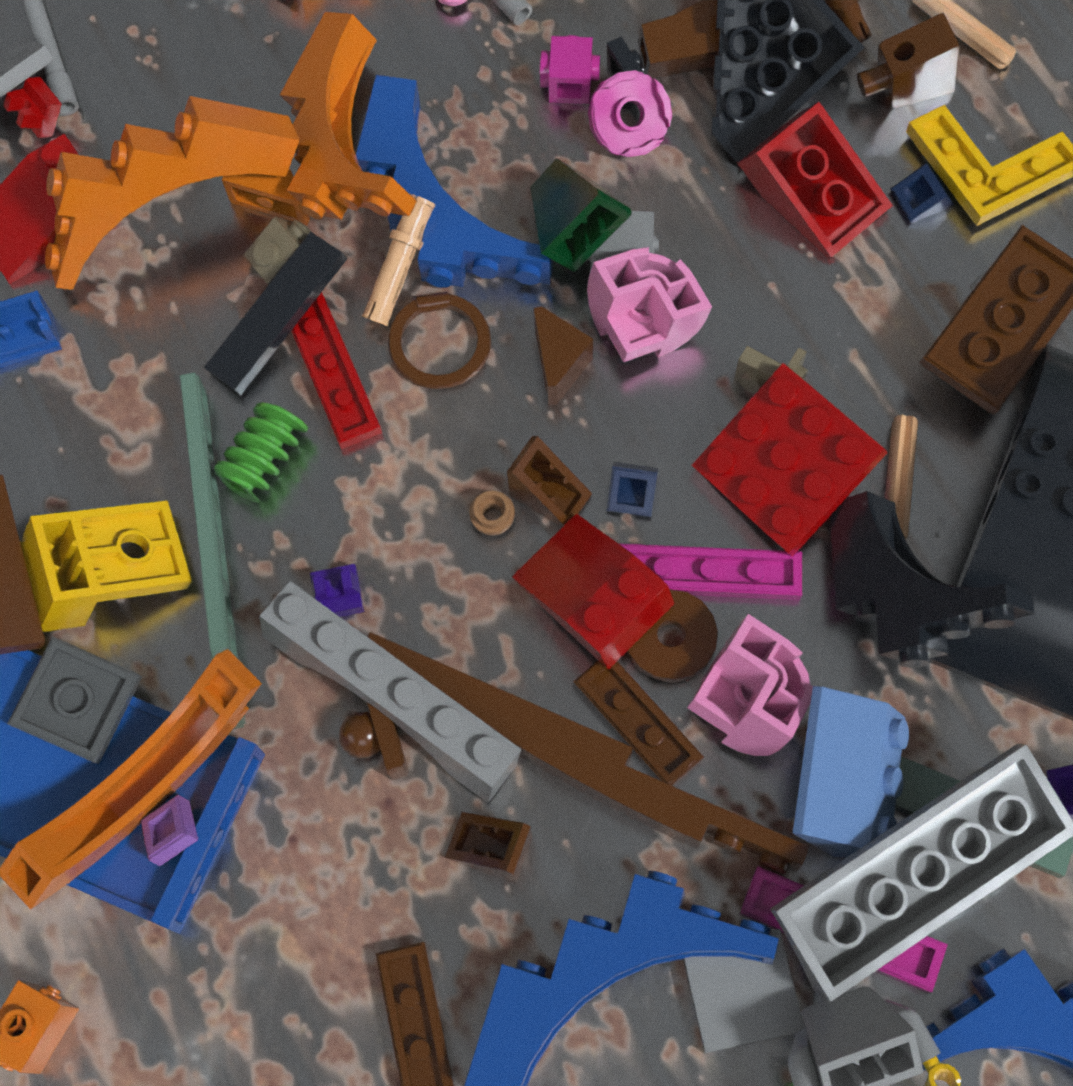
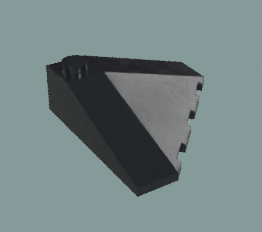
[711,0,865,166]

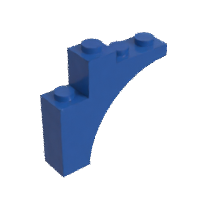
[922,948,1073,1071]

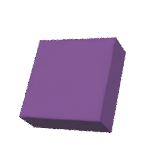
[141,795,198,866]

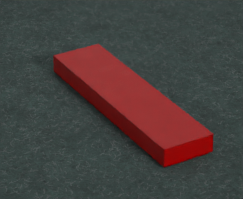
[291,292,382,450]

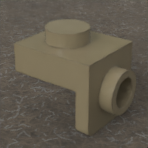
[244,217,312,284]
[734,346,808,394]

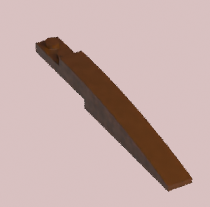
[368,632,810,874]

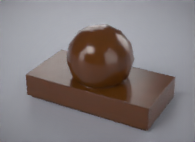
[339,702,409,780]

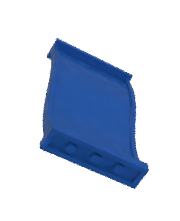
[0,650,265,934]

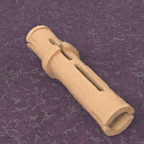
[362,194,435,327]

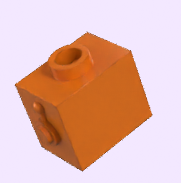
[0,980,79,1074]

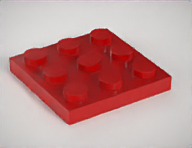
[692,363,888,557]

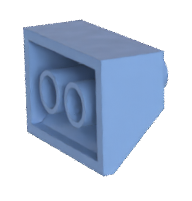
[793,686,909,858]

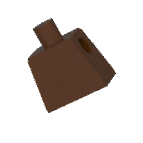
[857,12,960,108]

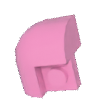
[587,247,712,362]
[687,614,813,756]

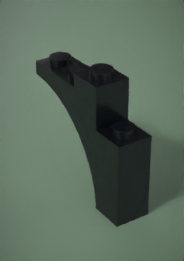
[830,491,1035,668]

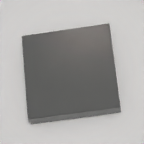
[7,636,142,765]

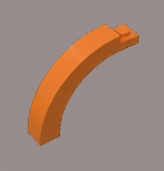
[0,649,262,910]

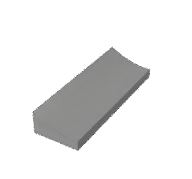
[770,744,1073,1002]

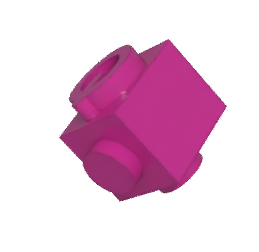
[540,35,600,104]

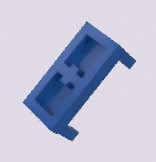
[0,290,62,368]

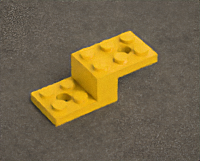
[20,500,192,632]

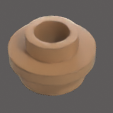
[469,491,515,535]

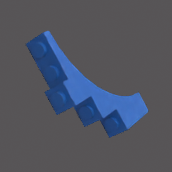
[356,75,553,288]
[464,871,779,1086]

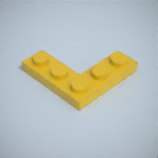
[906,105,1073,226]

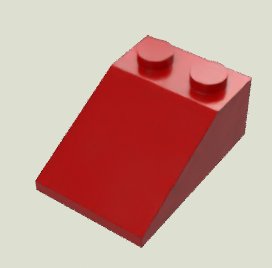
[738,102,893,259]
[0,134,79,284]
[512,513,675,670]

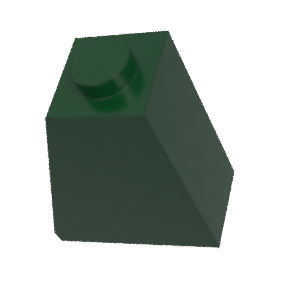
[530,158,632,272]

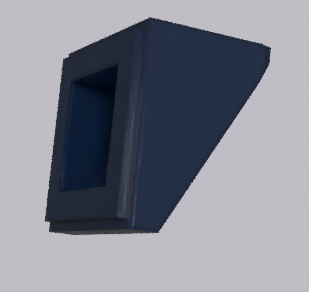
[890,163,954,223]
[606,462,658,517]

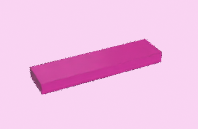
[620,544,802,600]
[739,866,948,994]

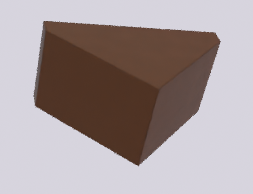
[533,307,593,406]
[507,436,592,527]
[444,812,532,884]

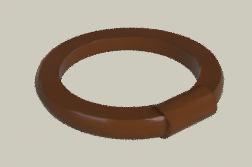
[388,292,491,389]

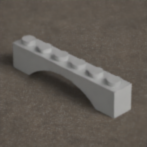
[259,581,522,803]

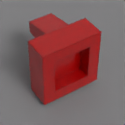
[3,77,62,138]

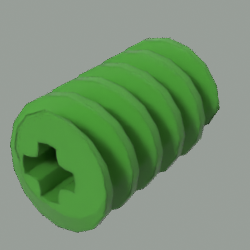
[214,402,309,503]

